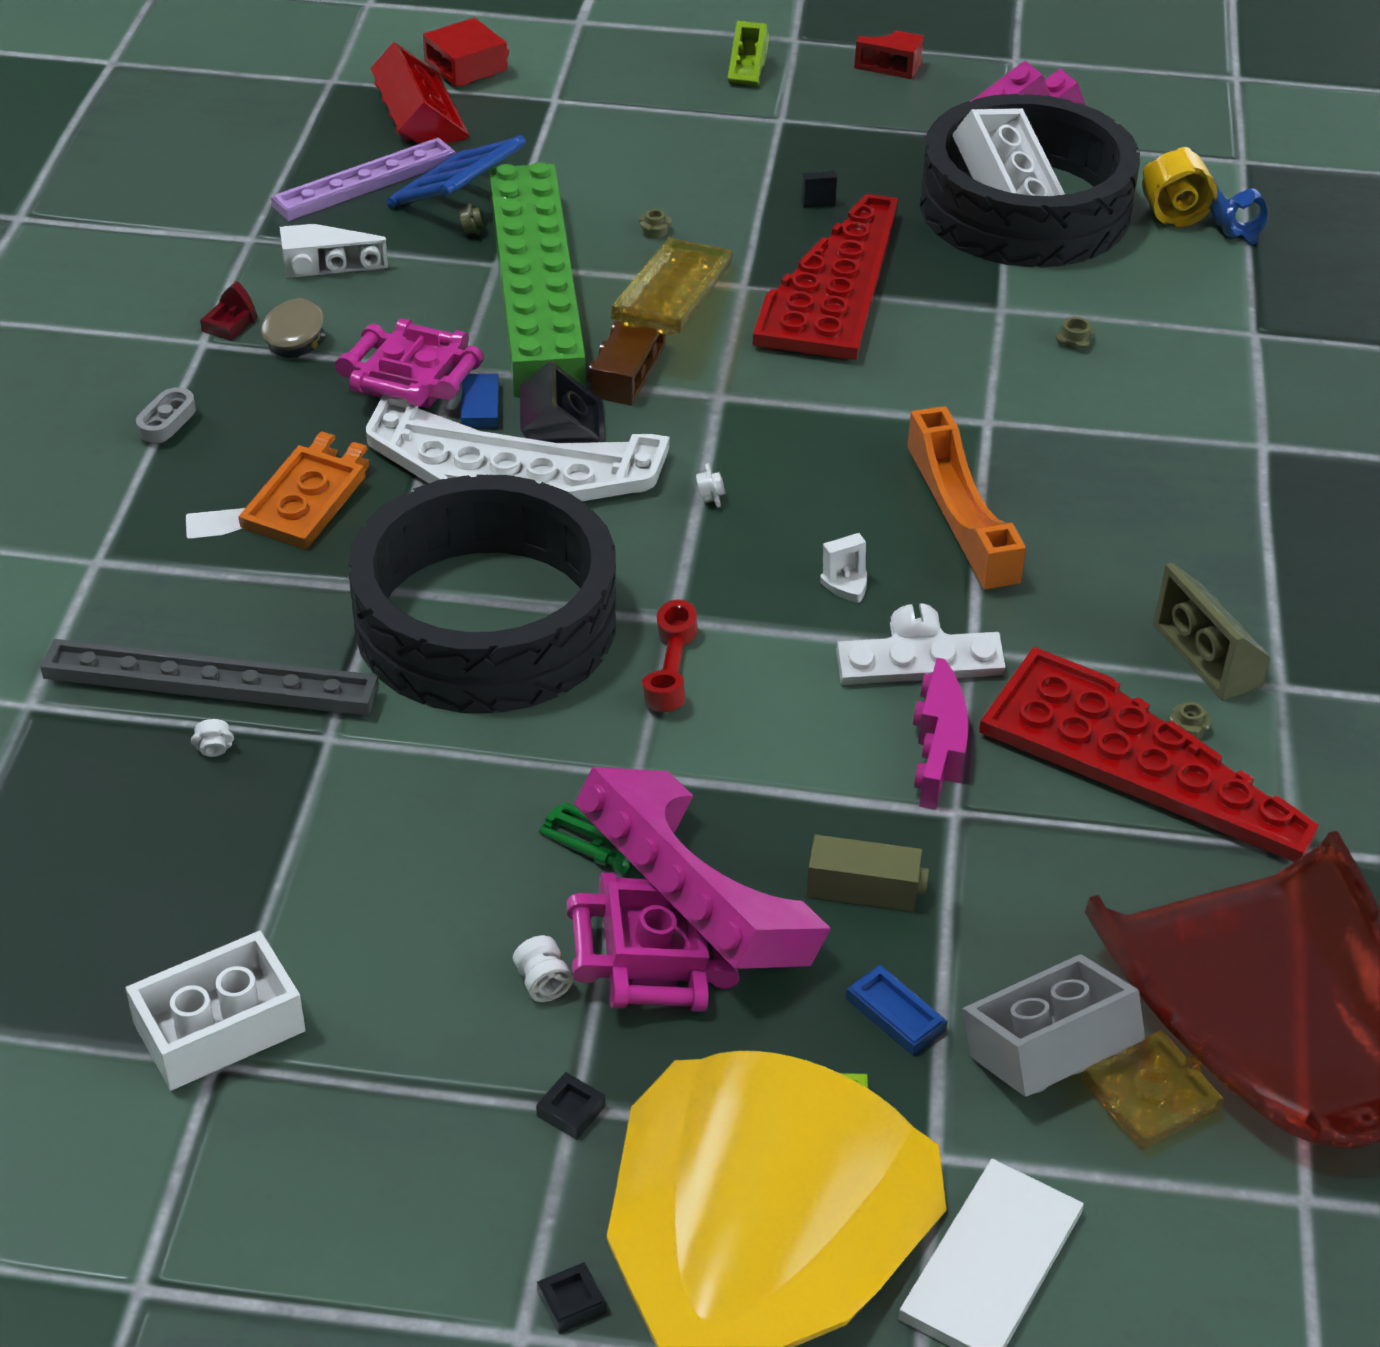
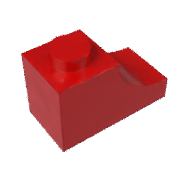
[854,30,924,80]

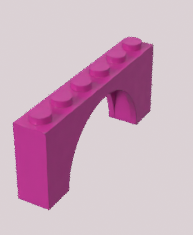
[574,767,831,969]

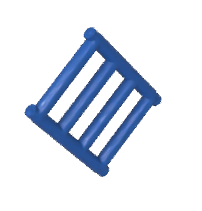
[386,135,526,209]

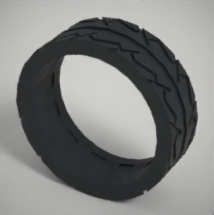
[920,94,1140,268]
[348,475,616,713]

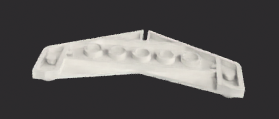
[366,395,670,501]

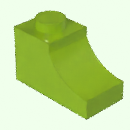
[728,21,769,86]

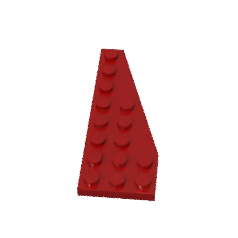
[752,194,899,360]
[979,647,1319,864]

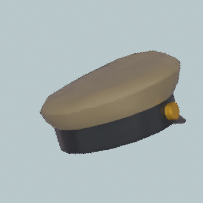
[261,298,326,358]

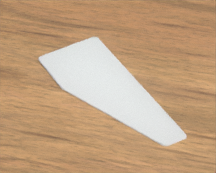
[186,508,245,539]

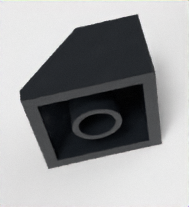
[520,360,605,443]

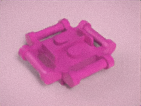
[335,318,484,408]
[566,872,739,1012]

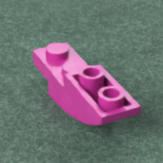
[913,658,968,810]

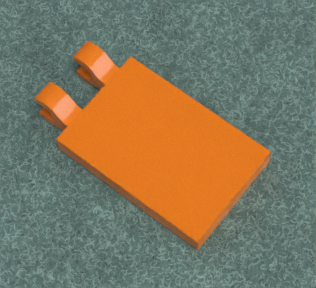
[238,432,370,550]

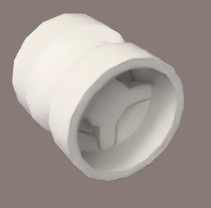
[513,935,573,1002]

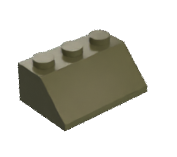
[1153,562,1270,701]

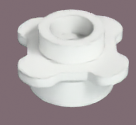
[696,463,726,508]

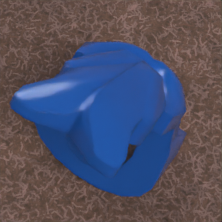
[1209,178,1268,245]

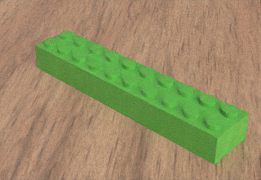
[489,162,586,397]

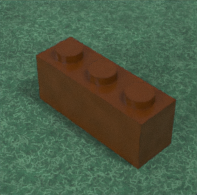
[586,308,666,406]

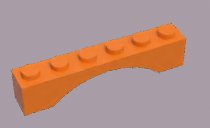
[907,406,1026,590]

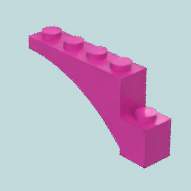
[925,61,1086,138]

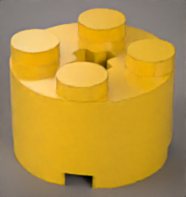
[1142,147,1218,227]

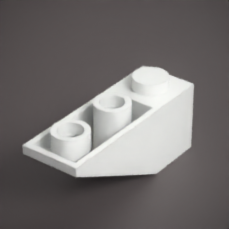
[280,224,388,278]

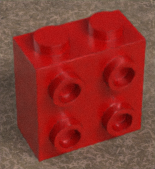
[423,17,509,87]

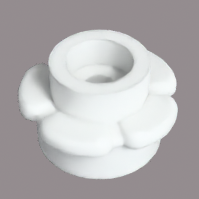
[191,719,234,757]

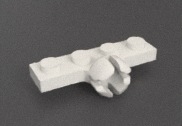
[836,603,1005,685]

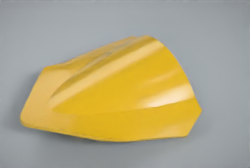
[607,1051,947,1347]

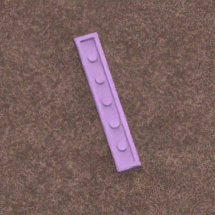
[271,138,456,221]

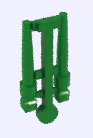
[539,802,630,874]

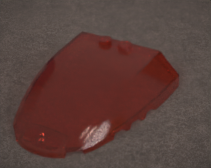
[1085,831,1380,1148]

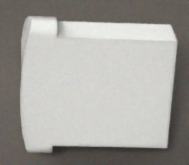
[820,533,867,603]

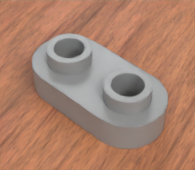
[136,388,196,444]

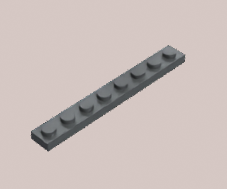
[40,639,379,716]

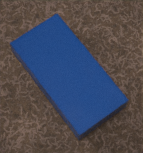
[461,374,499,429]
[846,965,947,1056]

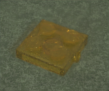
[1082,1030,1223,1150]

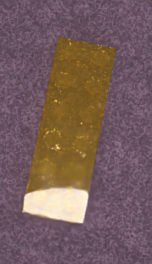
[611,238,733,335]

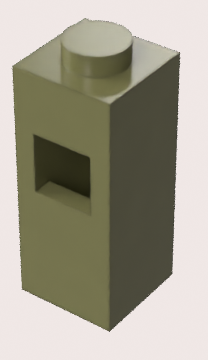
[806,834,929,912]

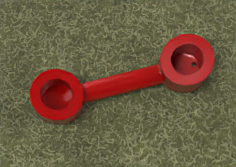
[642,599,698,712]

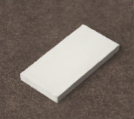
[898,1159,1084,1347]

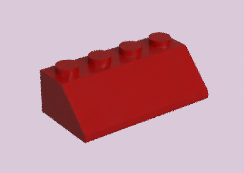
[370,42,469,144]

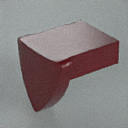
[200,281,258,341]

